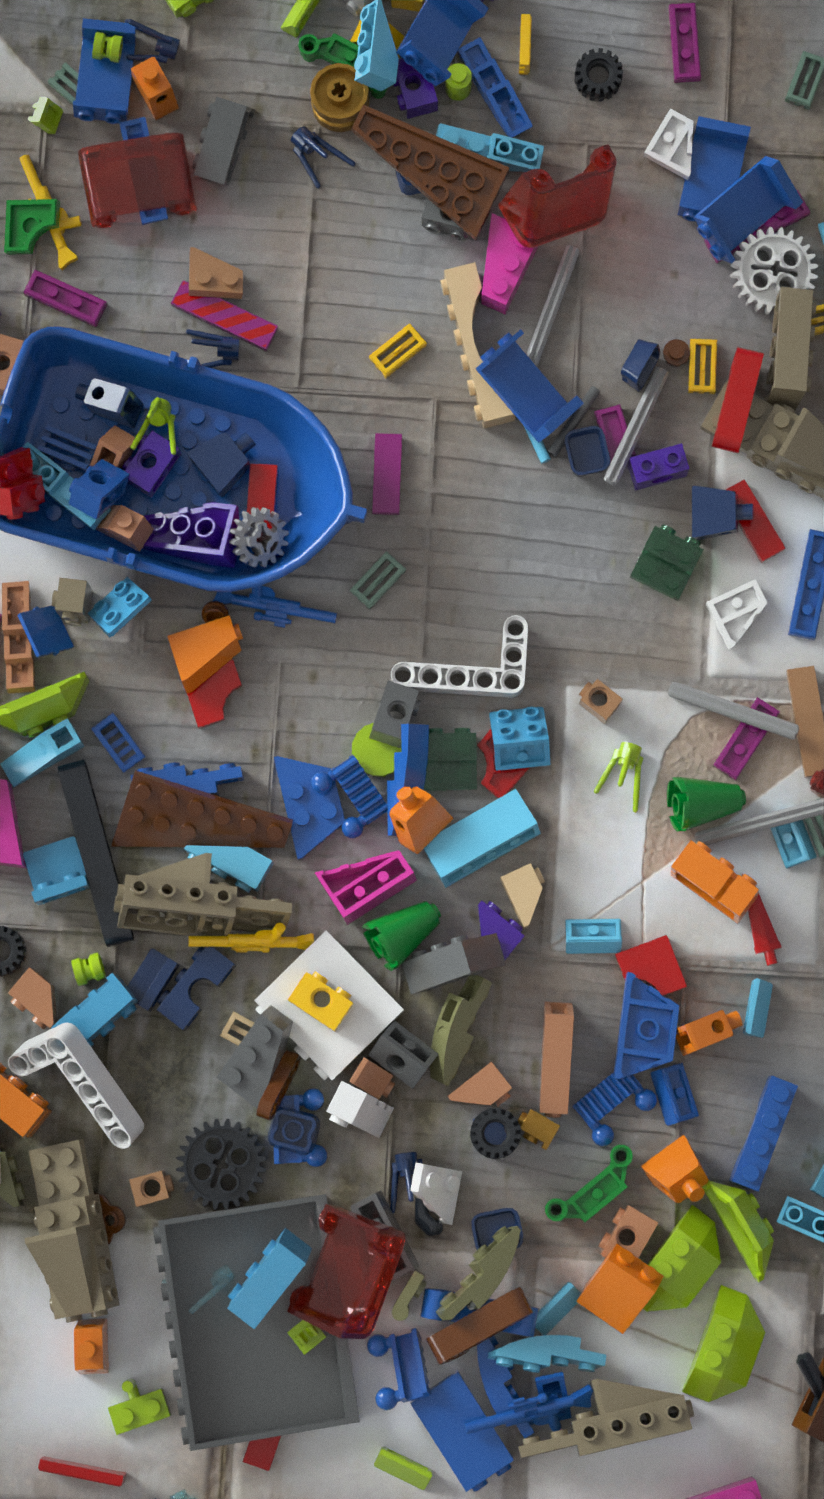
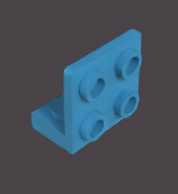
[87,577,152,638]
[489,707,551,771]
[23,836,90,905]

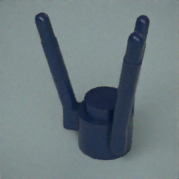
[125,19,180,64]
[290,126,356,189]
[186,329,239,368]
[390,1152,436,1214]

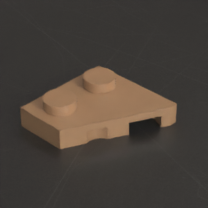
[189,247,243,299]

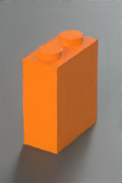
[576,1244,664,1334]

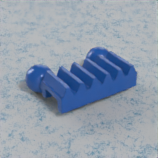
[311,754,387,839]
[572,1072,657,1147]
[273,1088,327,1167]
[367,1328,431,1411]

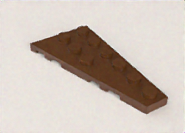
[352,105,509,241]
[111,770,293,848]

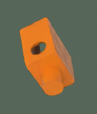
[131,57,179,120]
[389,786,453,855]
[676,1010,743,1056]
[641,1135,709,1203]
[74,1319,109,1374]

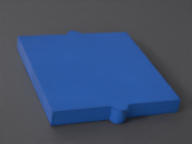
[17,605,74,658]

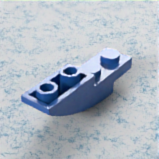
[130,762,244,796]
[477,1336,534,1438]

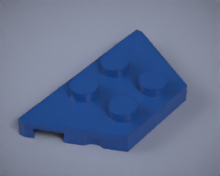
[274,756,345,860]
[613,972,679,1080]

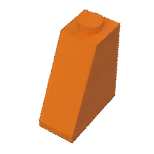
[167,615,243,693]

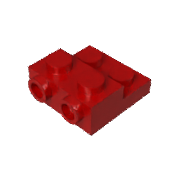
[0,447,45,519]

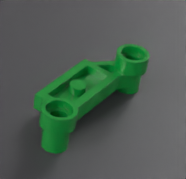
[298,33,388,99]
[545,1145,633,1223]

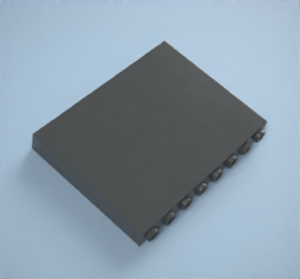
[153,1194,360,1451]

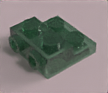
[630,524,704,601]
[423,728,477,791]

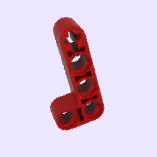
[712,347,764,454]

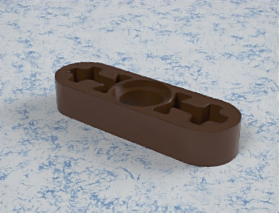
[256,1050,301,1121]

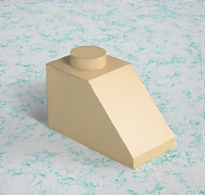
[500,863,545,929]

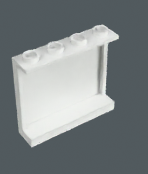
[254,931,404,1081]

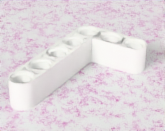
[391,615,528,698]
[8,1023,144,1149]

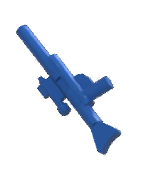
[213,585,337,628]
[464,1384,593,1434]

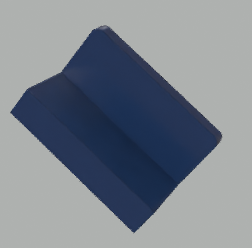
[127,948,180,1012]

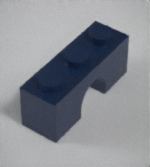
[157,947,236,1031]

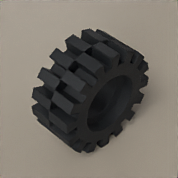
[574,48,623,101]
[0,926,27,977]
[470,1108,521,1159]

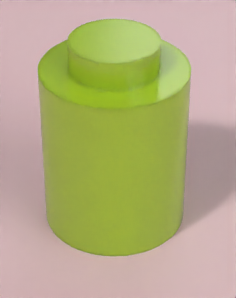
[445,63,472,101]

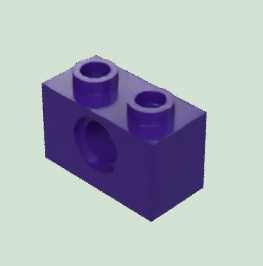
[393,58,438,119]
[122,431,182,498]
[628,443,690,491]

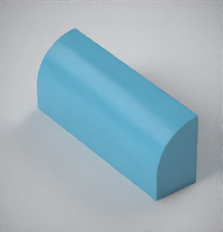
[423,789,541,888]

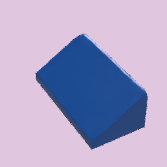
[650,1063,699,1126]

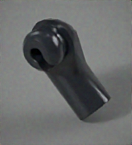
[415,1198,443,1237]

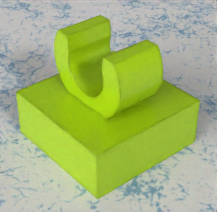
[28,97,64,134]
[287,1315,326,1355]

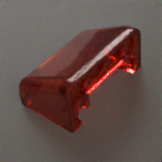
[78,132,197,229]
[498,144,617,248]
[287,1204,405,1339]

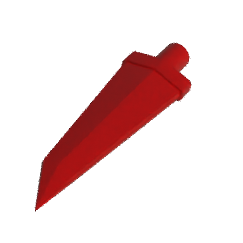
[742,874,782,966]

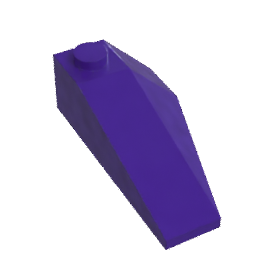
[142,502,239,568]

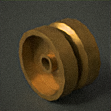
[310,63,370,133]

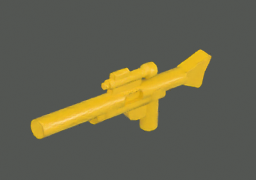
[20,155,82,271]
[188,922,314,953]

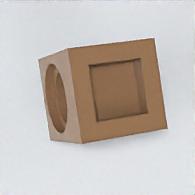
[579,679,623,724]
[129,1170,174,1207]

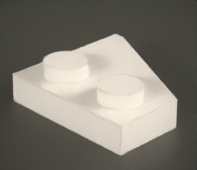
[644,109,693,180]
[706,579,767,650]
[410,1163,462,1225]

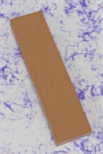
[786,666,824,778]

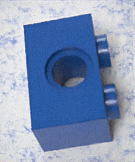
[69,459,129,519]

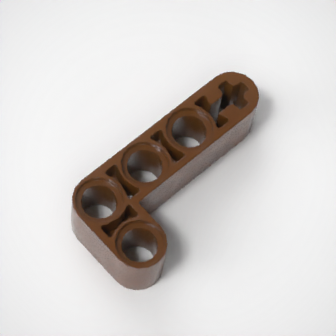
[426,1287,534,1365]

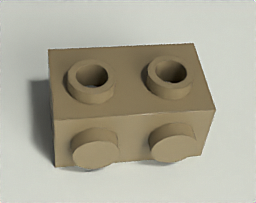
[52,578,93,626]

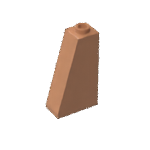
[539,1001,574,1118]

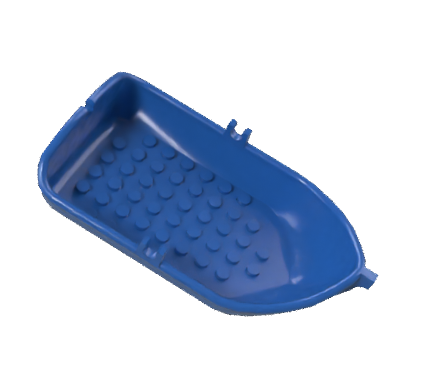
[0,326,367,592]

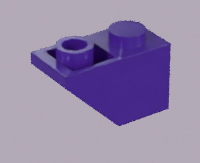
[478,901,524,960]

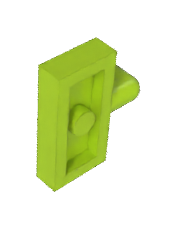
[108,1378,171,1435]

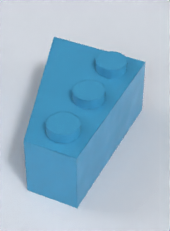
[51,973,139,1047]
[227,1228,312,1329]

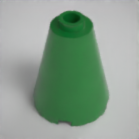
[667,777,746,832]
[362,901,441,971]

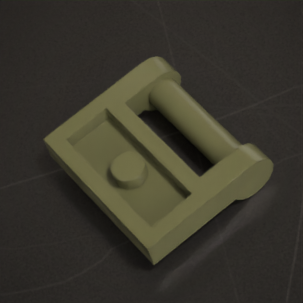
[392,1269,427,1321]

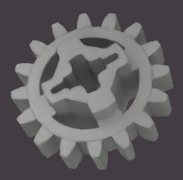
[229,507,289,567]

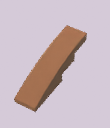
[2,581,35,694]

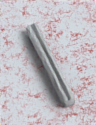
[526,245,579,367]
[604,367,669,486]
[668,682,799,740]
[695,798,824,845]

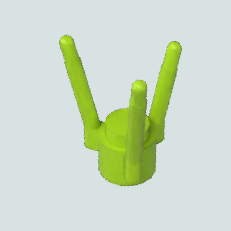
[130,397,176,455]
[594,742,644,813]

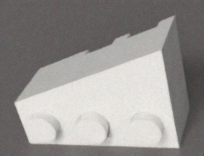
[326,1081,394,1138]

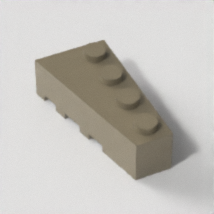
[764,286,817,410]

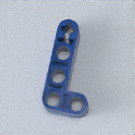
[420,1288,539,1337]

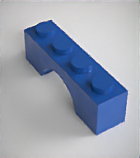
[729,1075,798,1192]

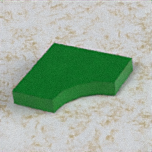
[4,199,60,255]

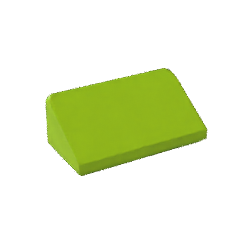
[281,0,320,38]
[374,1446,433,1490]

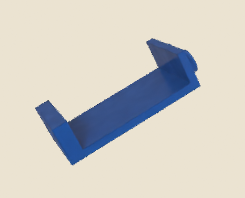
[396,0,489,87]
[73,18,136,124]
[677,116,751,222]
[694,156,804,264]
[475,329,584,443]
[410,1370,514,1492]

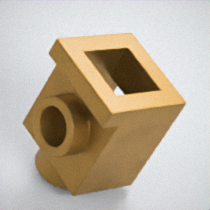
[517,1109,560,1150]

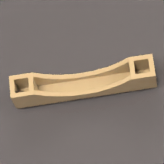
[440,262,515,428]

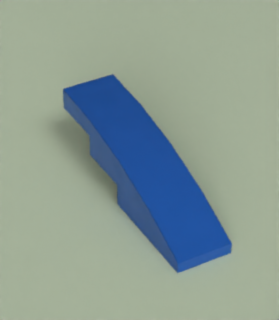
[457,37,533,138]
[387,724,429,836]

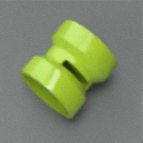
[92,32,123,63]
[71,952,106,986]

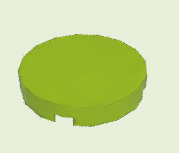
[352,723,402,777]

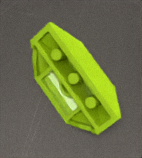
[0,671,90,738]
[702,1180,774,1282]
[643,1205,721,1312]
[682,1285,765,1402]

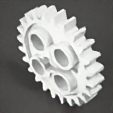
[730,227,818,315]

